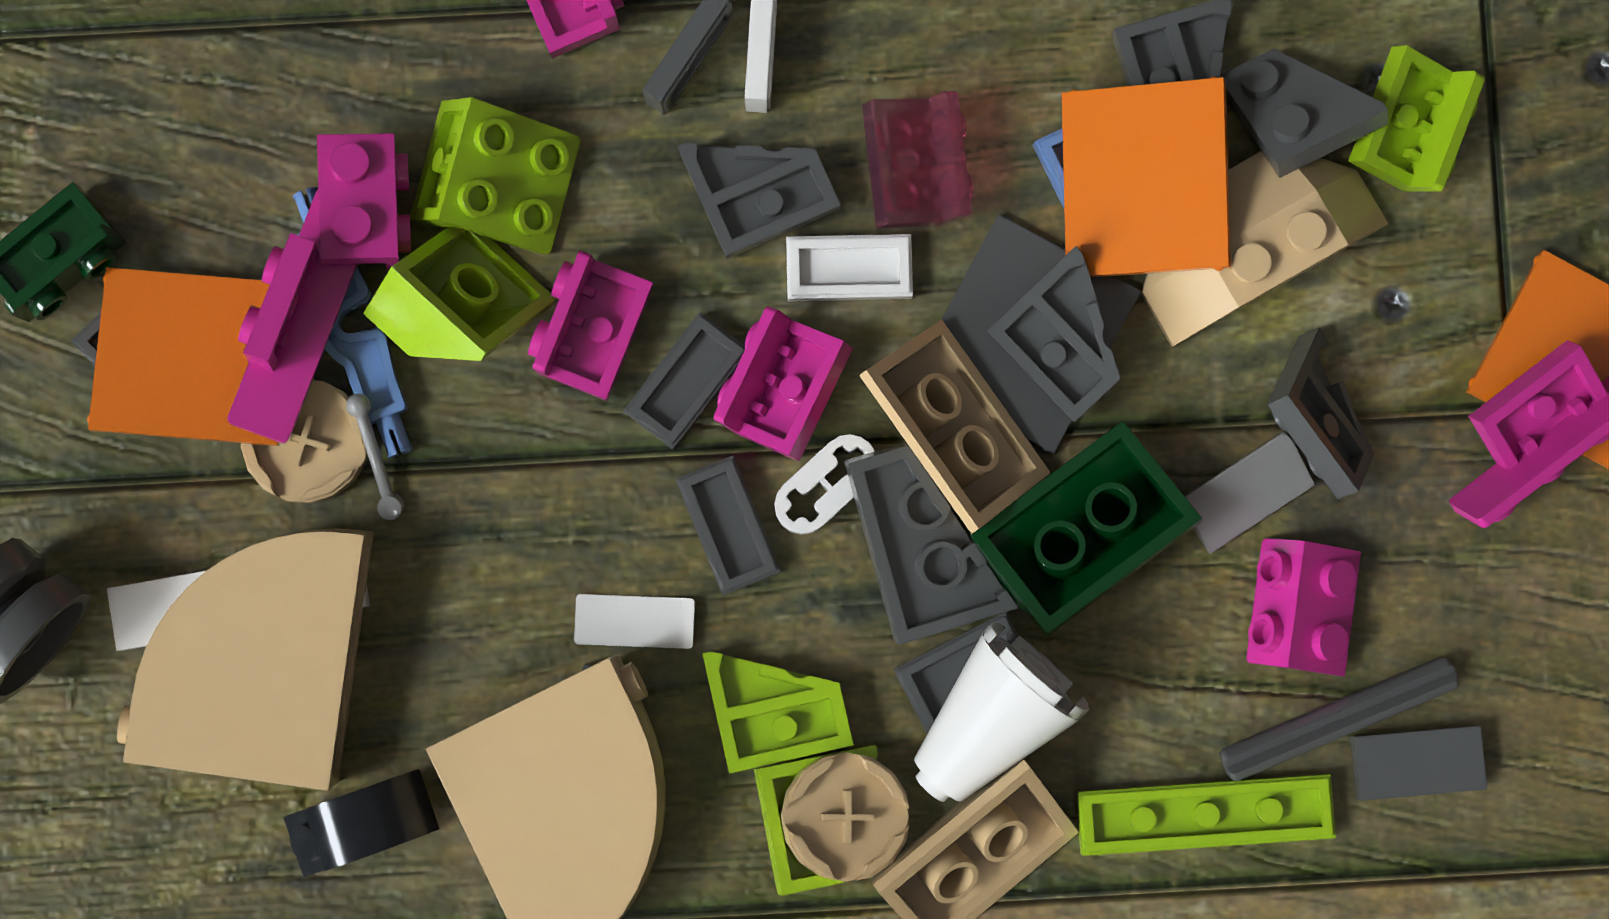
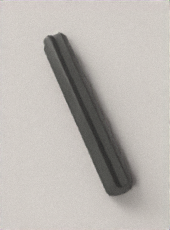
[1219,657,1459,781]

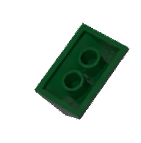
[970,421,1202,636]

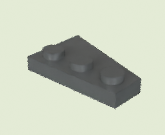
[844,443,1018,645]

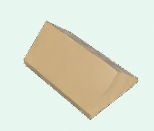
[859,319,1051,534]
[871,759,1079,919]

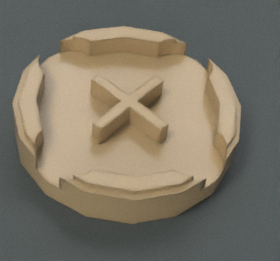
[241,379,368,504]
[781,752,909,882]

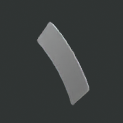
[574,594,695,649]

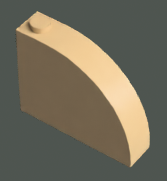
[117,528,374,791]
[426,655,665,919]

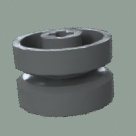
[0,538,90,704]

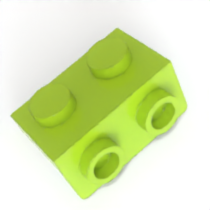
[1348,45,1485,192]

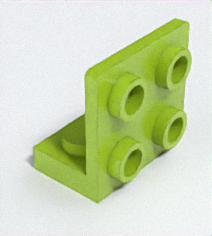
[410,97,580,255]

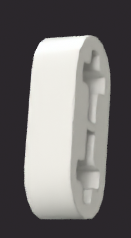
[774,434,875,535]

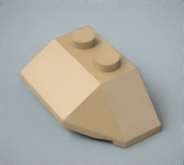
[1141,152,1388,347]

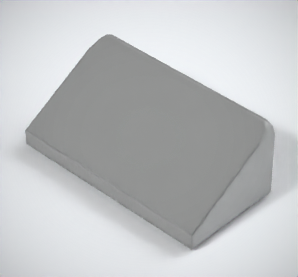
[1184,431,1315,554]

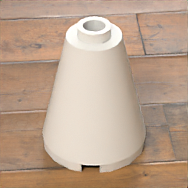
[914,622,1089,802]

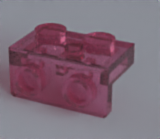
[862,91,973,228]

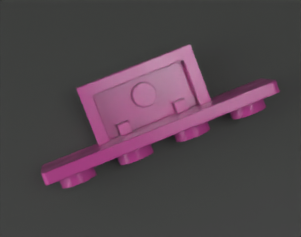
[227,190,358,444]
[1449,340,1609,528]

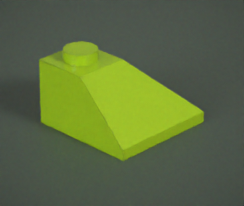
[363,227,556,361]

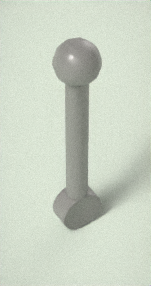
[346,393,405,520]

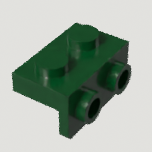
[0,182,126,322]

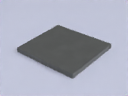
[942,214,1141,454]

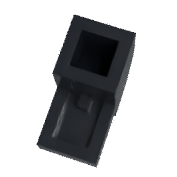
[283,769,440,877]

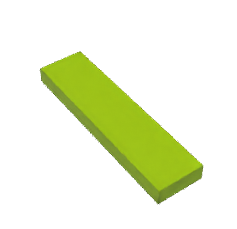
[1076,773,1336,856]

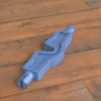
[293,187,413,459]

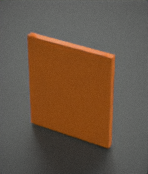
[1062,76,1231,277]
[1466,250,1609,469]
[87,267,280,446]

